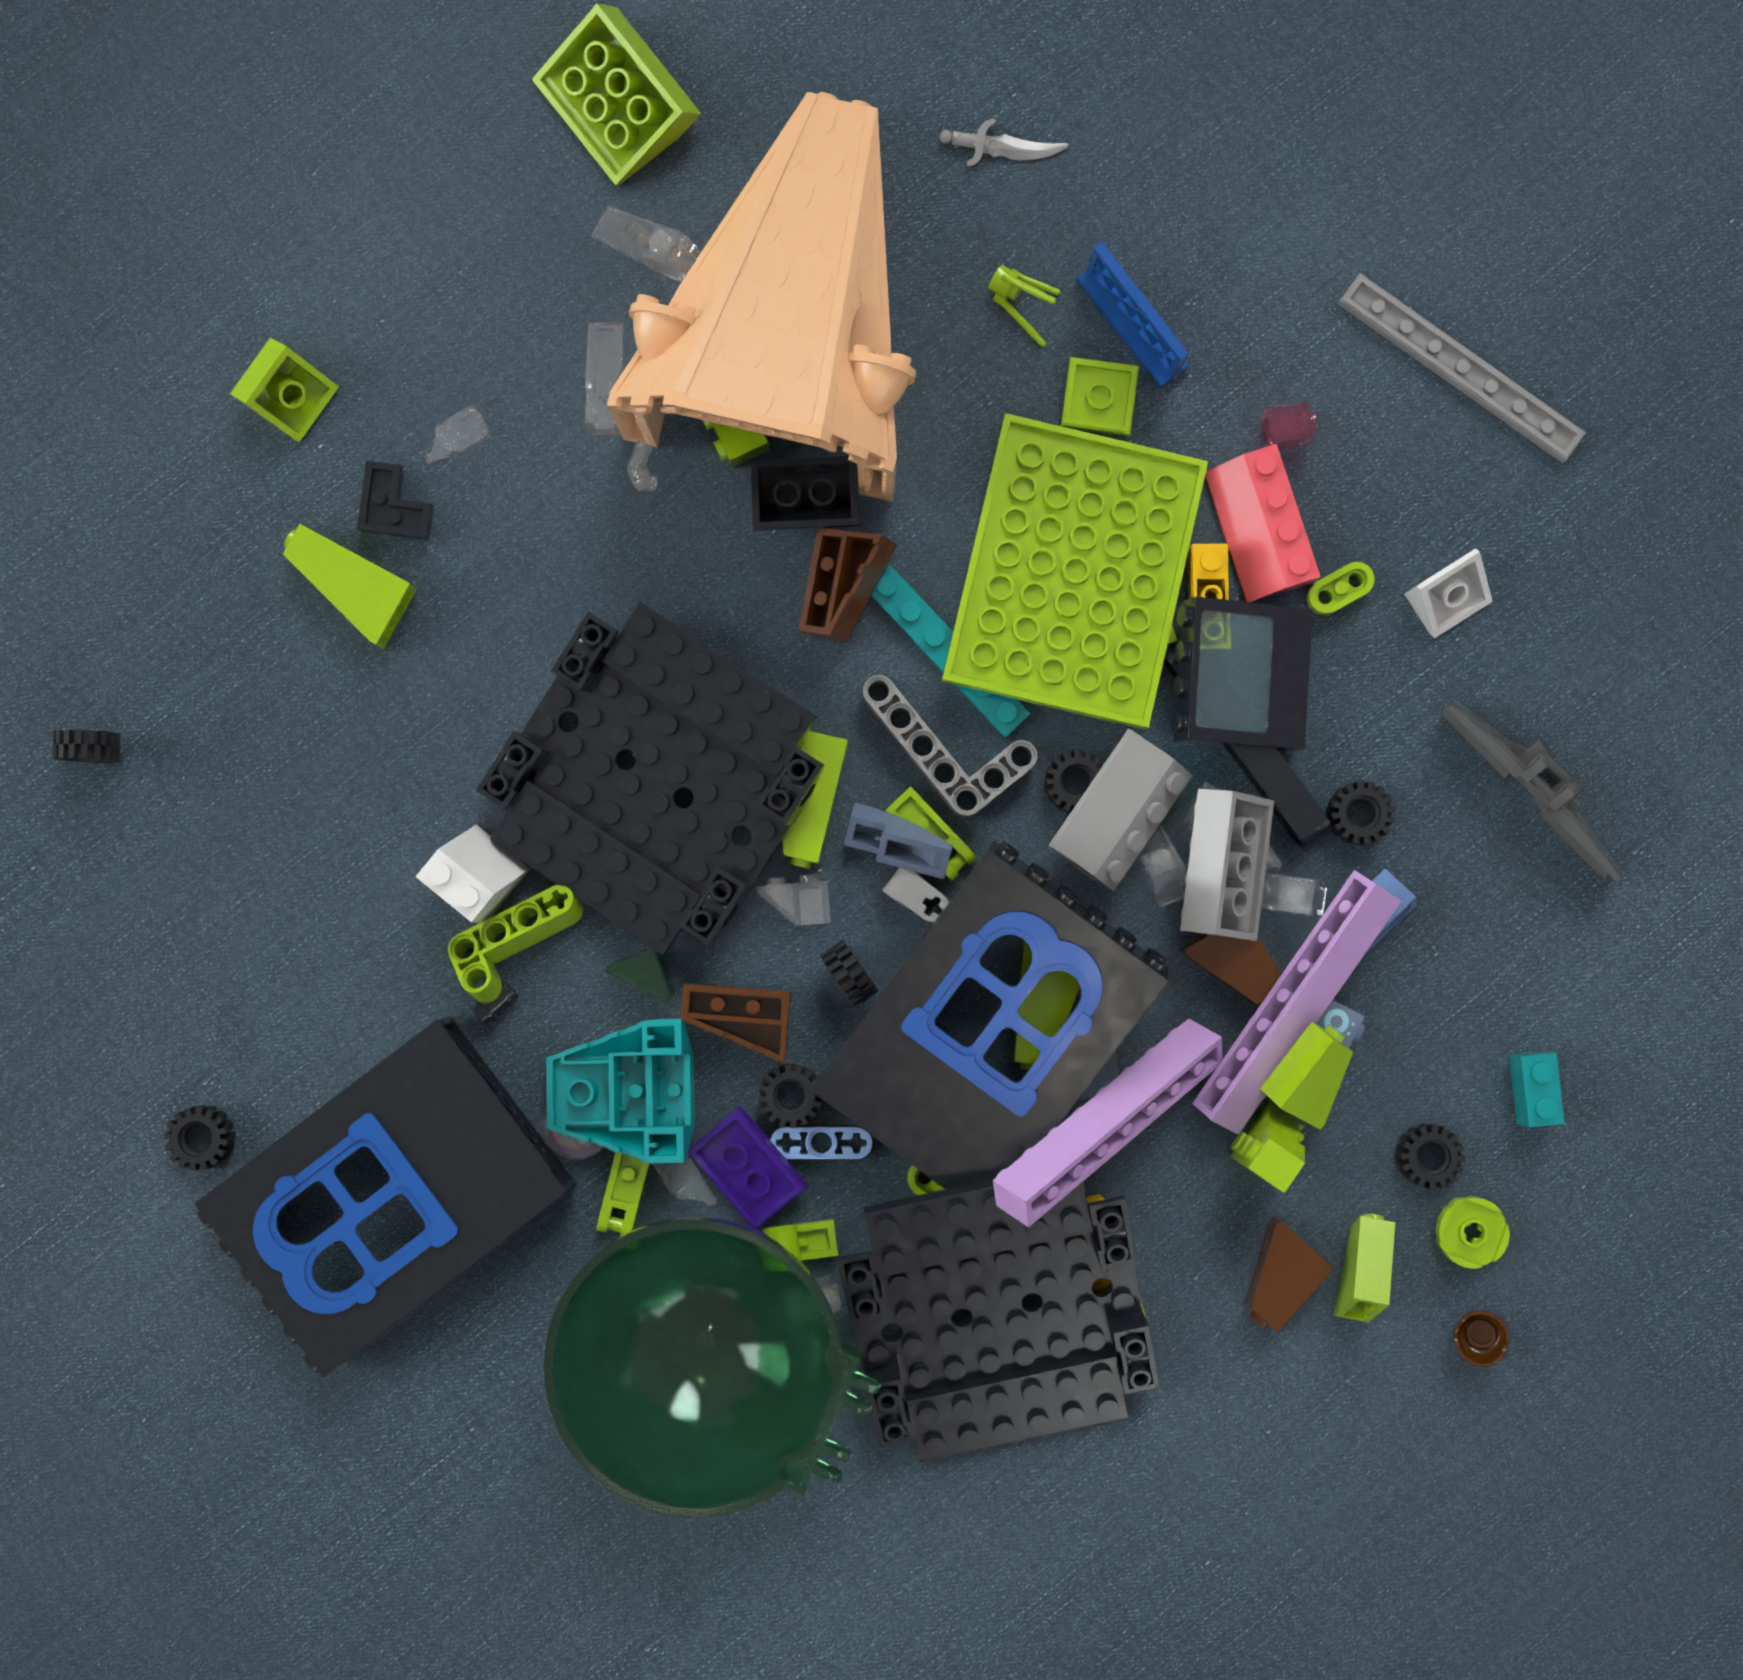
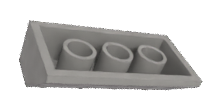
[1049,729,1193,892]
[1180,789,1274,941]

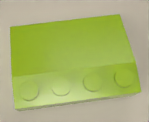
[532,3,701,186]

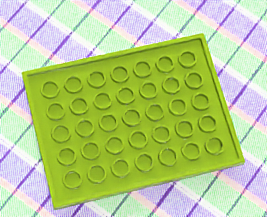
[941,413,1208,730]

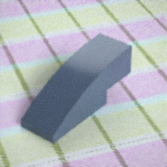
[844,802,953,879]

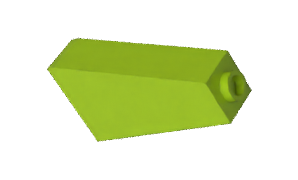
[283,524,417,649]
[783,731,848,869]
[1012,939,1080,1070]

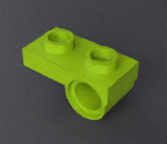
[764,1219,838,1267]

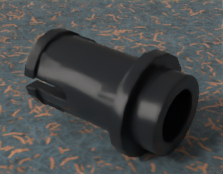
[472,980,518,1025]

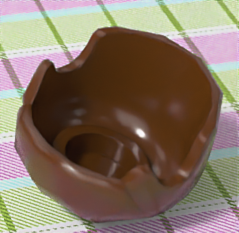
[1454,1310,1509,1367]

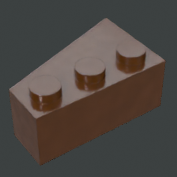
[798,528,897,643]
[681,983,791,1063]

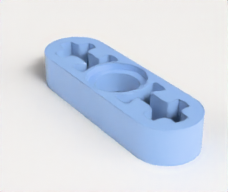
[770,1126,872,1159]

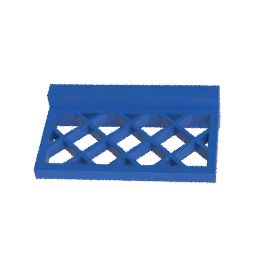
[1076,242,1189,389]

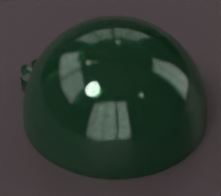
[544,1216,881,1517]

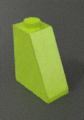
[1260,1022,1353,1130]
[1334,1214,1395,1323]

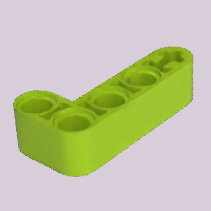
[448,885,584,1003]

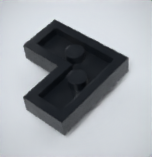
[357,461,433,540]

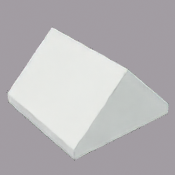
[1404,549,1493,638]

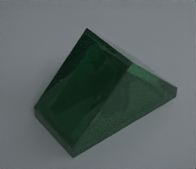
[605,948,676,1003]

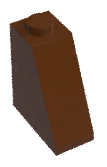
[1179,934,1281,1005]
[1245,1216,1334,1332]

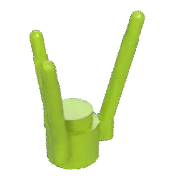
[988,265,1060,347]

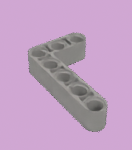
[863,675,1038,818]

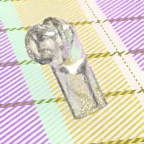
[627,440,658,493]

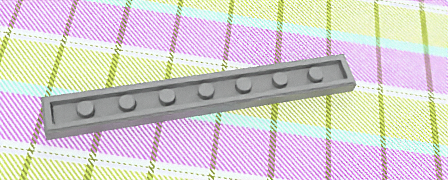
[1338,273,1586,463]

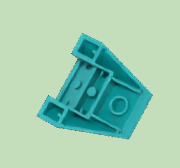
[546,1019,695,1163]

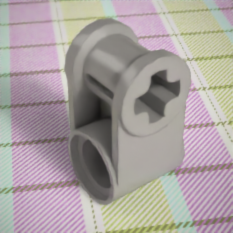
[882,868,948,922]

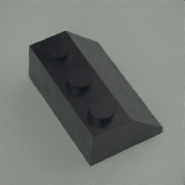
[750,456,859,531]

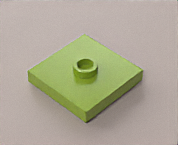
[1061,357,1139,437]

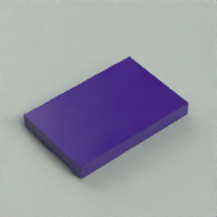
[688,1105,809,1231]

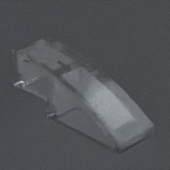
[585,323,624,435]

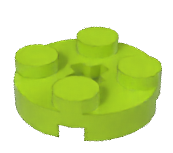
[1435,1196,1510,1269]

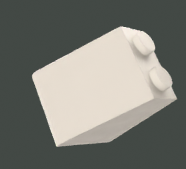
[416,825,531,922]

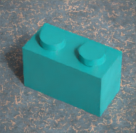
[1509,1050,1565,1128]

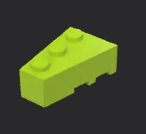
[1230,1099,1305,1193]

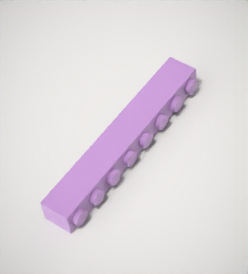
[1192,870,1402,1135]
[993,1018,1223,1228]

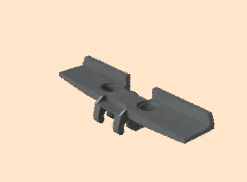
[1442,697,1621,882]

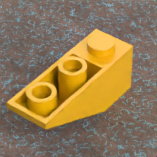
[1187,544,1230,650]

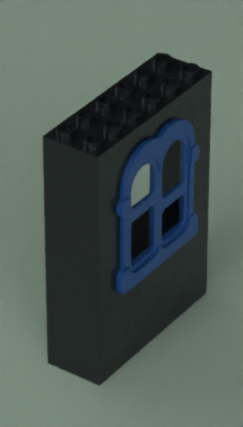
[812,841,1169,1189]
[194,1017,577,1378]

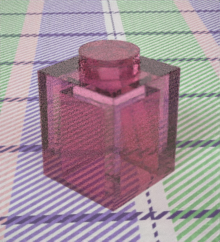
[1261,402,1317,449]

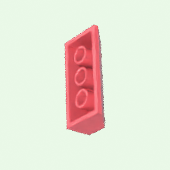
[1205,444,1321,603]

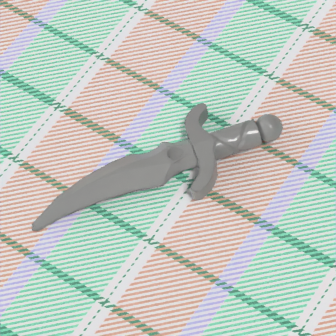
[940,118,1069,167]

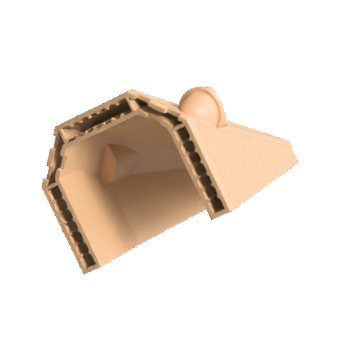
[607,92,916,502]

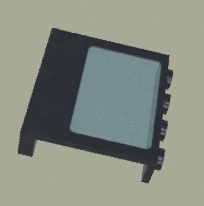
[1171,597,1313,752]

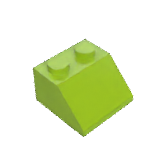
[230,337,339,443]

